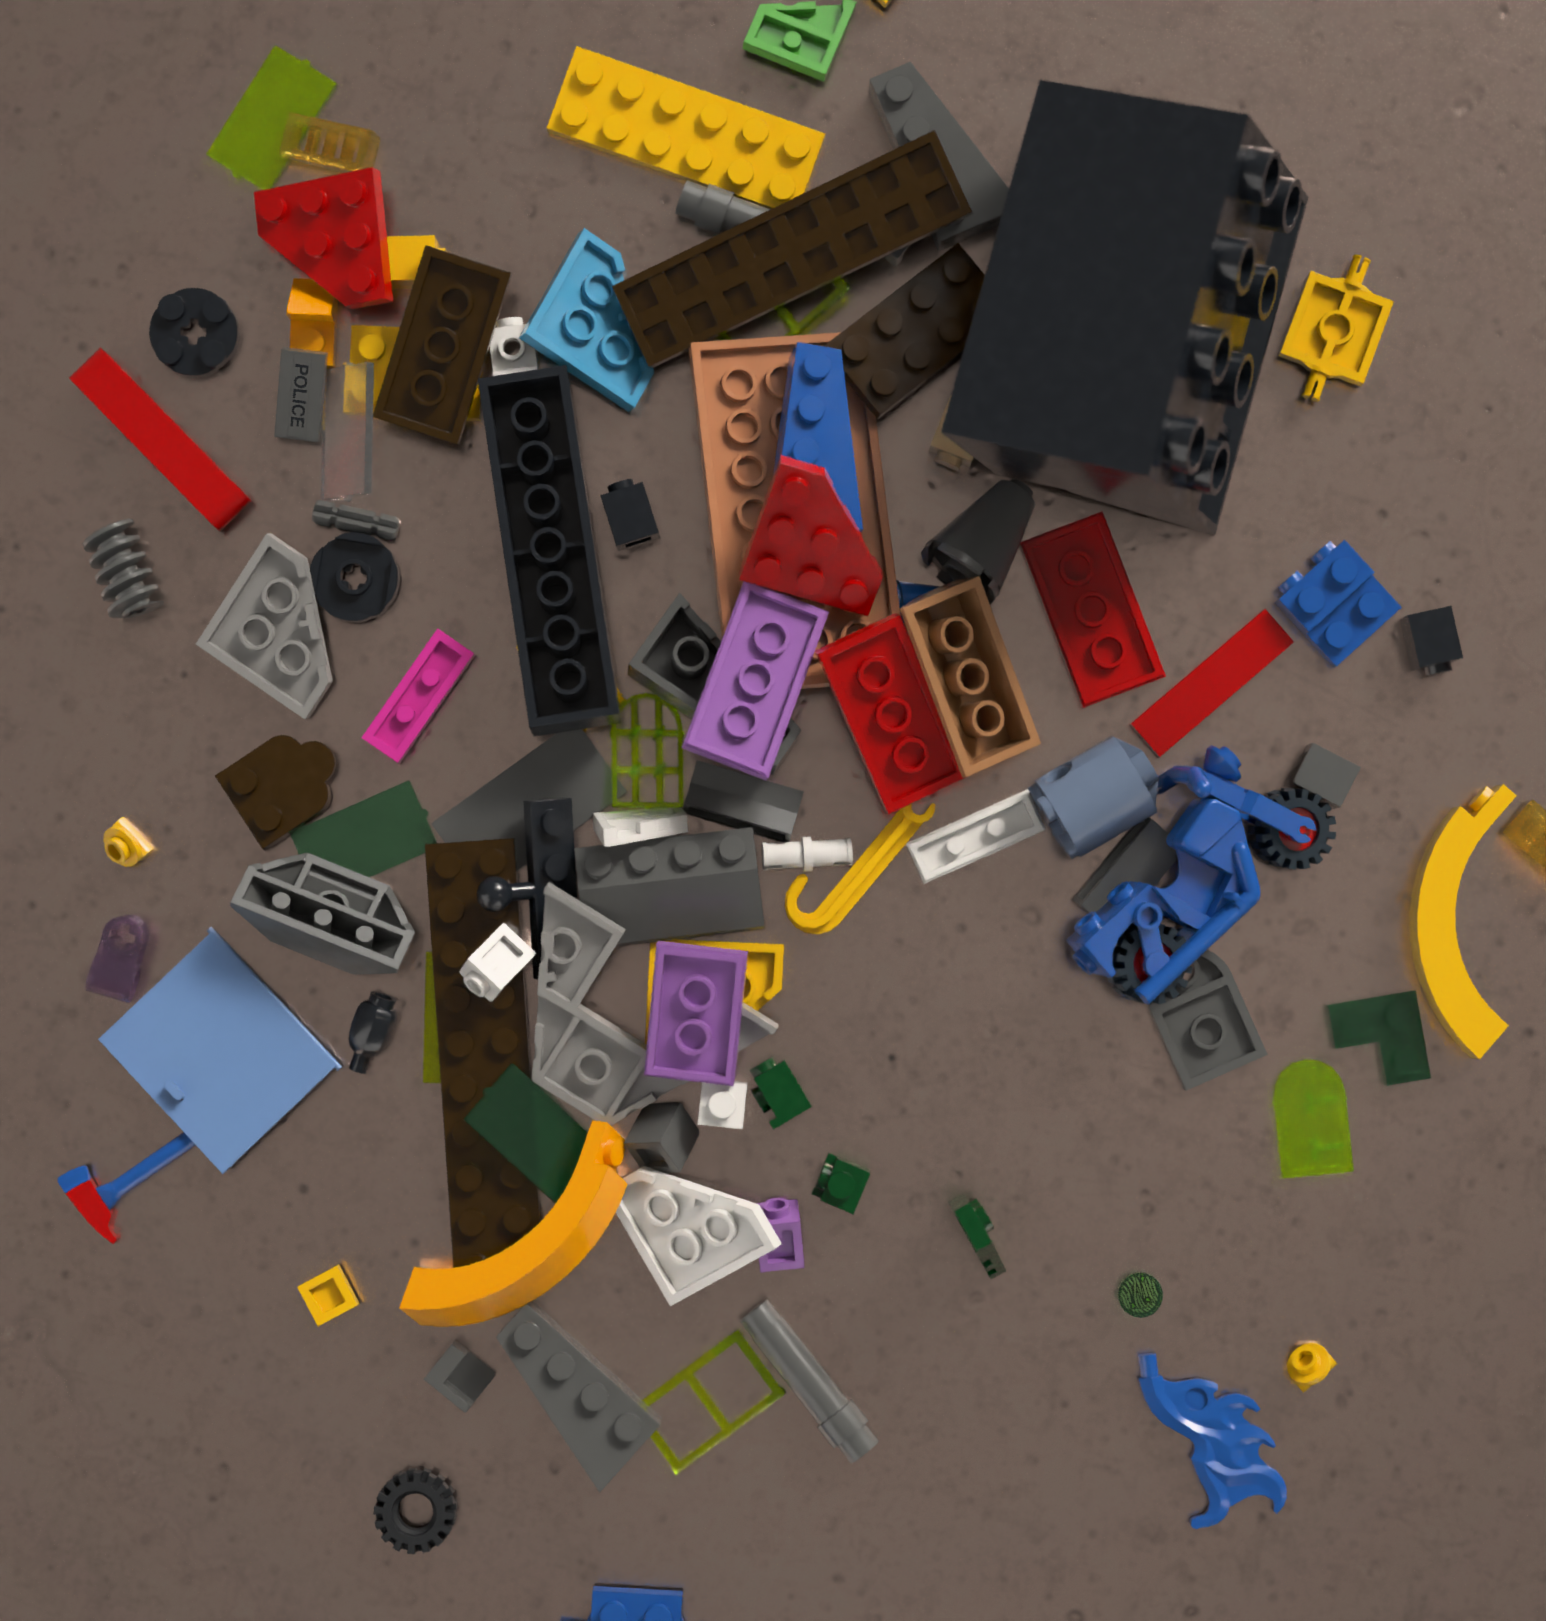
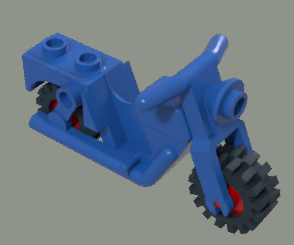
[1066,745,1336,1005]

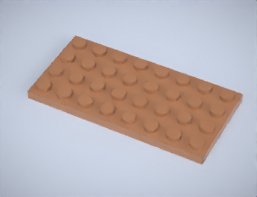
[688,332,901,689]

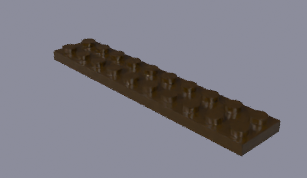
[425,838,541,1268]

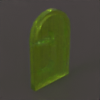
[1273,1059,1354,1178]

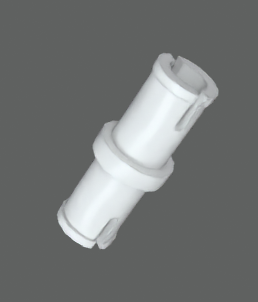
[762,836,853,872]

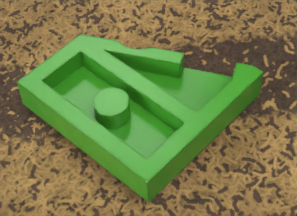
[743,0,857,82]

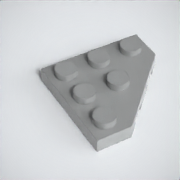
[196,533,333,719]

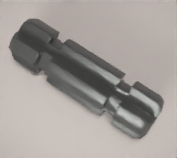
[312,500,400,541]

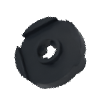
[149,288,240,378]
[310,532,400,623]

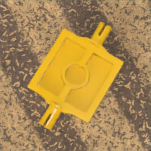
[1278,254,1394,402]

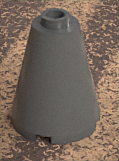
[921,479,1036,604]

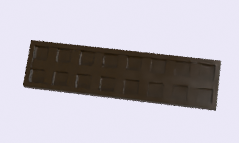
[612,130,973,368]

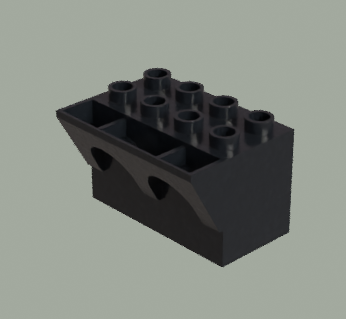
[941,80,1309,535]

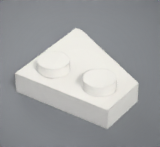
[593,806,688,847]

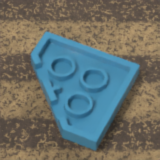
[519,228,654,412]

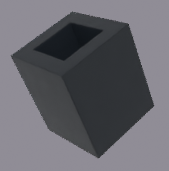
[600,479,660,551]
[1400,606,1463,676]

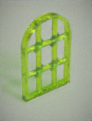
[609,693,684,809]

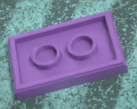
[644,941,748,1086]

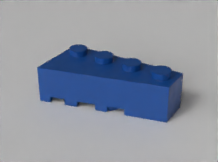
[773,342,863,532]

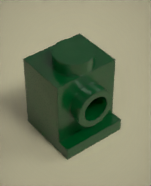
[749,1057,812,1130]
[811,1152,871,1215]

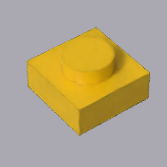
[297,1264,360,1326]

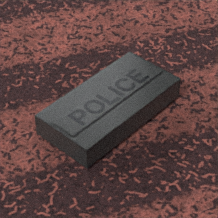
[274,347,328,442]

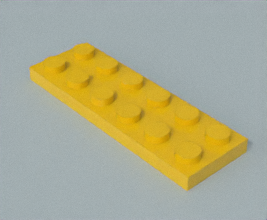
[547,46,825,209]

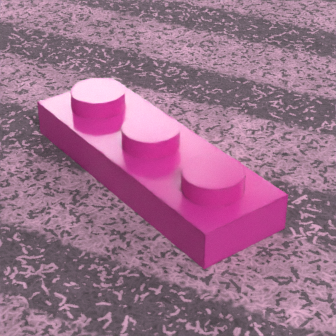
[361,628,475,764]

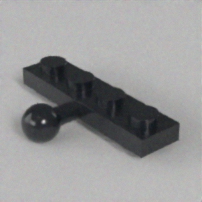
[476,797,577,979]

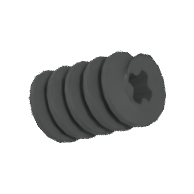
[82,519,164,618]

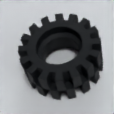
[373,1467,458,1554]

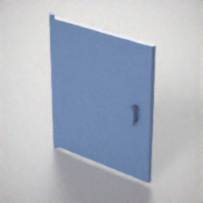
[98,927,342,1174]

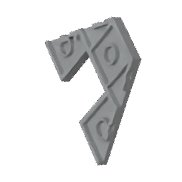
[532,882,779,1126]

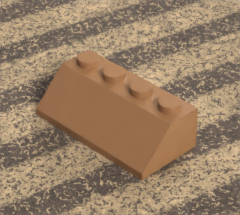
[899,576,1041,778]

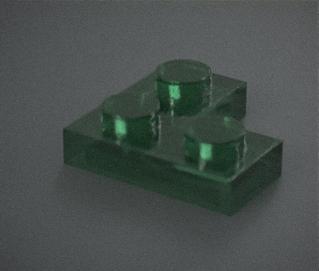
[1325,990,1431,1086]

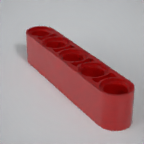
[69,347,251,532]

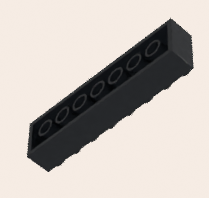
[478,365,622,737]

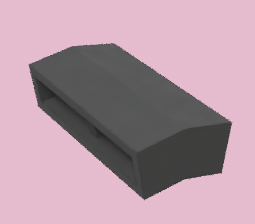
[683,760,804,842]
[1072,818,1178,913]

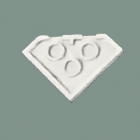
[616,1166,782,1306]

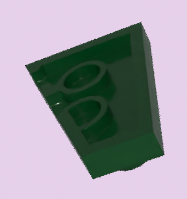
[948,1193,1006,1279]

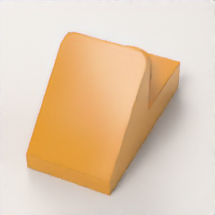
[286,278,338,369]

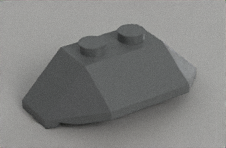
[230,853,415,975]

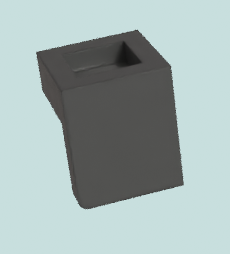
[1293,743,1361,809]
[624,1102,699,1173]
[424,1339,496,1413]

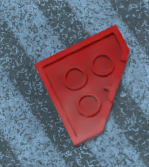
[254,167,393,309]
[739,455,883,616]

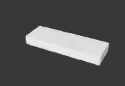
[906,789,1046,884]

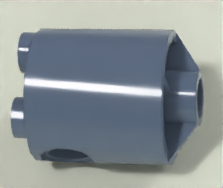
[1028,735,1159,859]

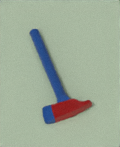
[57,1132,195,1244]

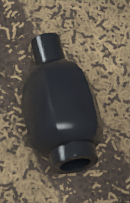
[348,991,397,1074]

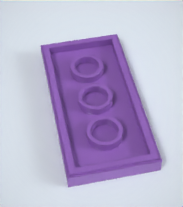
[681,582,829,780]

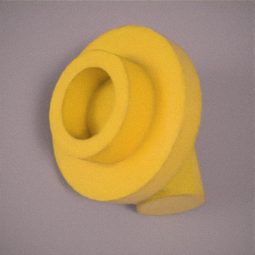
[103,817,154,867]
[1287,1343,1337,1393]

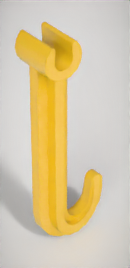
[785,803,936,934]

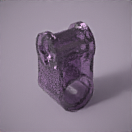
[86,914,150,1004]

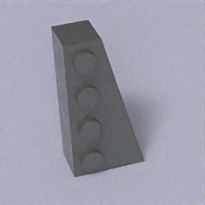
[868,62,1009,252]
[627,593,802,775]

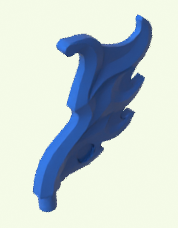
[1137,1353,1287,1529]

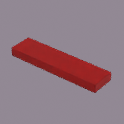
[1129,609,1294,758]

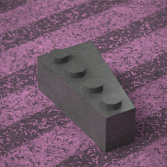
[496,1301,662,1493]

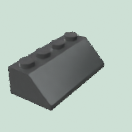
[574,827,765,947]

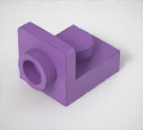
[756,1198,805,1272]

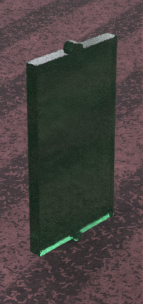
[290,780,437,878]
[463,1063,588,1204]

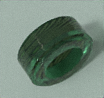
[1117,1271,1163,1318]

